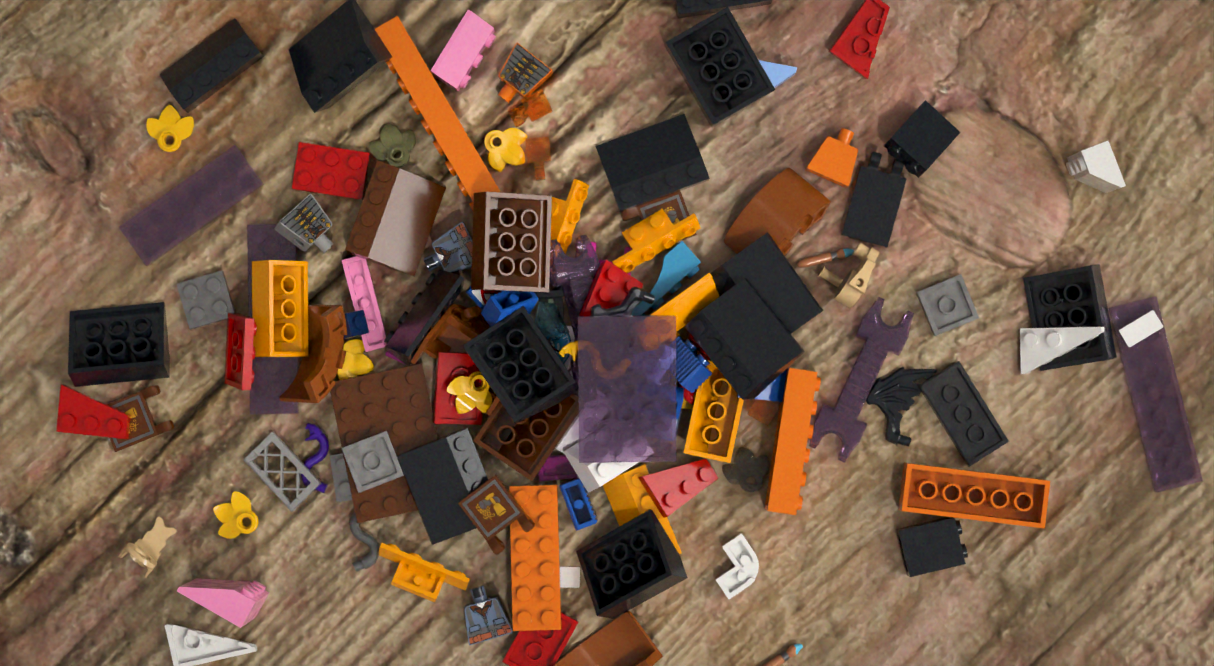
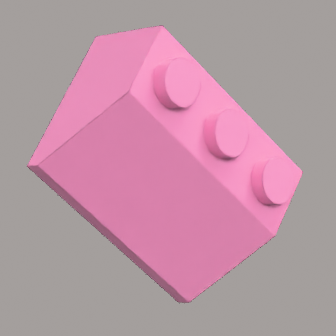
[431,10,496,91]

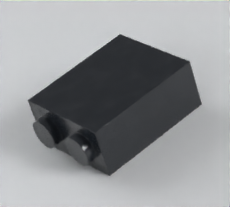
[884,100,960,178]
[896,517,968,577]

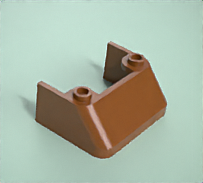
[411,304,500,416]

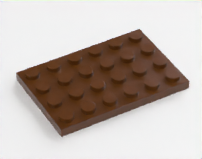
[330,364,438,523]

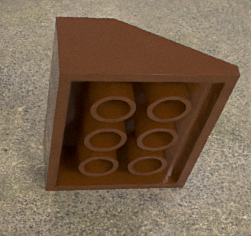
[345,160,446,277]
[471,192,552,292]
[473,393,586,481]

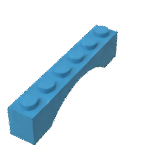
[575,241,701,356]

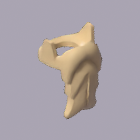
[118,517,177,578]

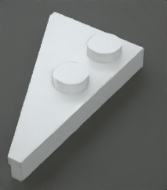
[1020,327,1104,374]
[165,624,257,666]

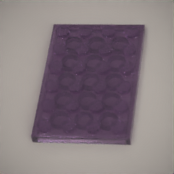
[578,315,676,463]

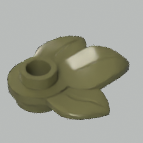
[369,124,416,168]

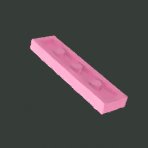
[342,256,387,352]

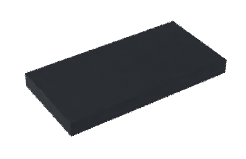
[918,361,1009,467]

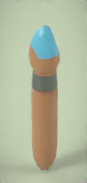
[797,248,854,268]
[762,643,803,666]

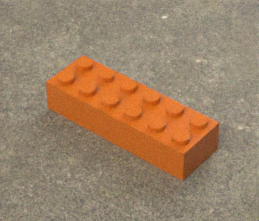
[764,368,821,515]
[898,462,1050,529]
[509,485,562,631]

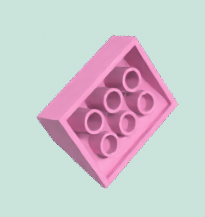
[177,578,269,628]

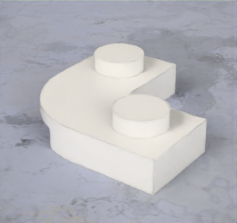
[715,533,759,599]

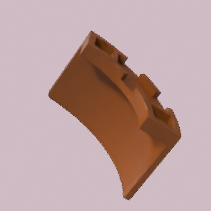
[724,168,831,256]
[279,305,347,403]
[553,611,663,666]

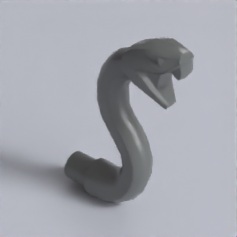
[349,512,379,572]

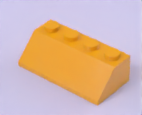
[252,260,309,357]
[626,273,719,354]
[683,360,744,463]
[603,463,682,554]

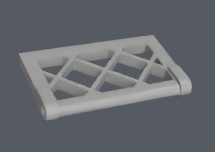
[243,432,321,512]

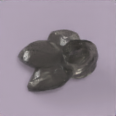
[722,447,770,493]

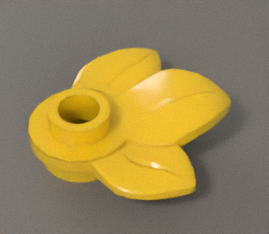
[146,105,194,152]
[484,128,527,172]
[337,339,374,380]
[446,371,492,414]
[213,491,259,539]

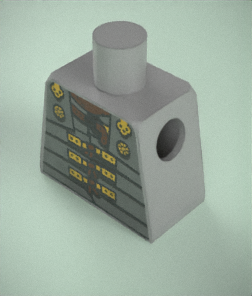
[274,193,334,253]

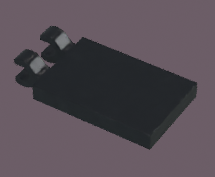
[841,152,907,248]

